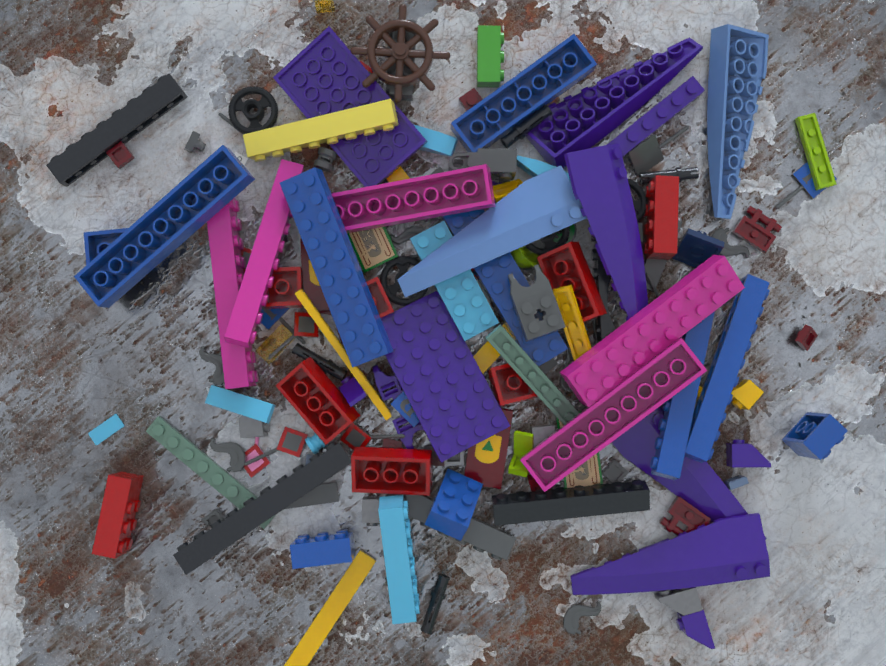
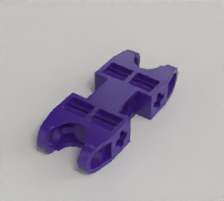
[373,365,424,449]

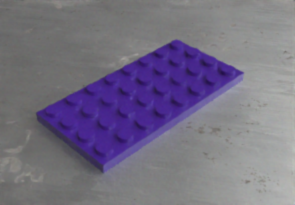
[273,26,427,187]
[381,291,510,463]

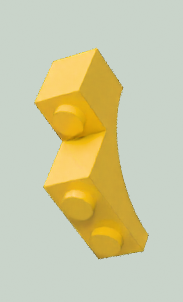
[696,379,764,410]

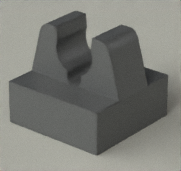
[184,131,206,153]

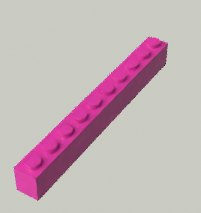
[224,159,304,348]

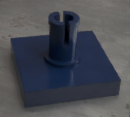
[672,228,725,268]

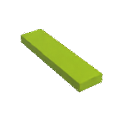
[795,113,837,190]

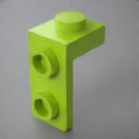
[508,430,534,477]

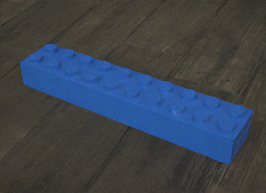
[74,145,255,308]
[280,167,394,368]
[441,209,568,367]

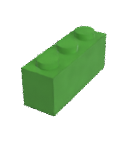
[477,25,504,88]

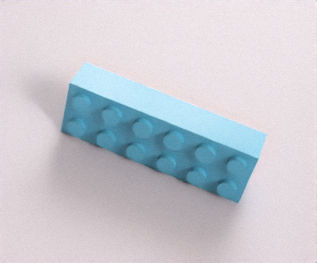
[410,221,499,341]
[378,494,420,624]

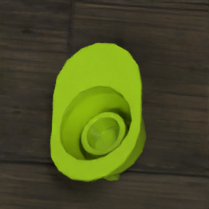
[510,246,542,272]

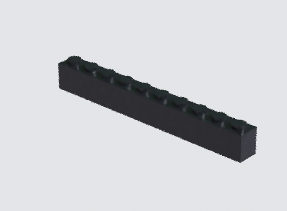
[173,442,351,575]

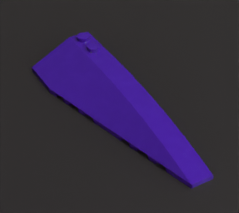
[525,37,703,168]
[564,144,648,321]
[611,407,767,540]
[570,513,770,595]

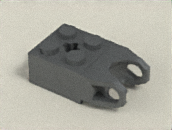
[449,148,517,183]
[508,264,566,342]

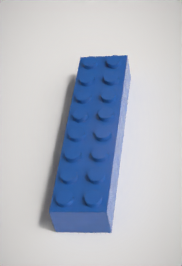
[450,34,597,152]

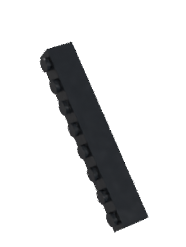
[46,73,188,187]
[492,480,650,526]

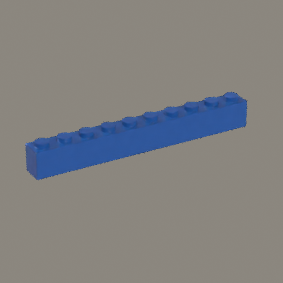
[685,274,770,463]
[650,311,715,480]

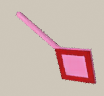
[244,437,271,478]

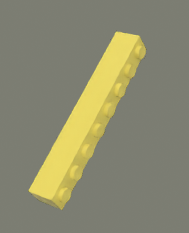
[243,99,399,162]

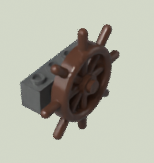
[350,4,451,103]

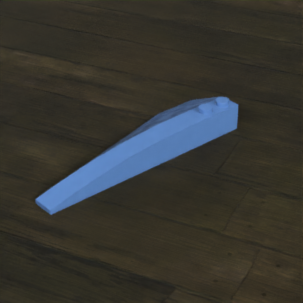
[707,24,769,219]
[397,165,587,297]

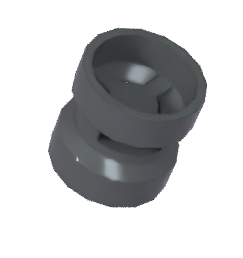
[313,147,337,172]

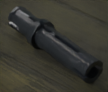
[500,105,552,149]
[639,167,699,185]
[292,343,347,381]
[420,574,450,634]

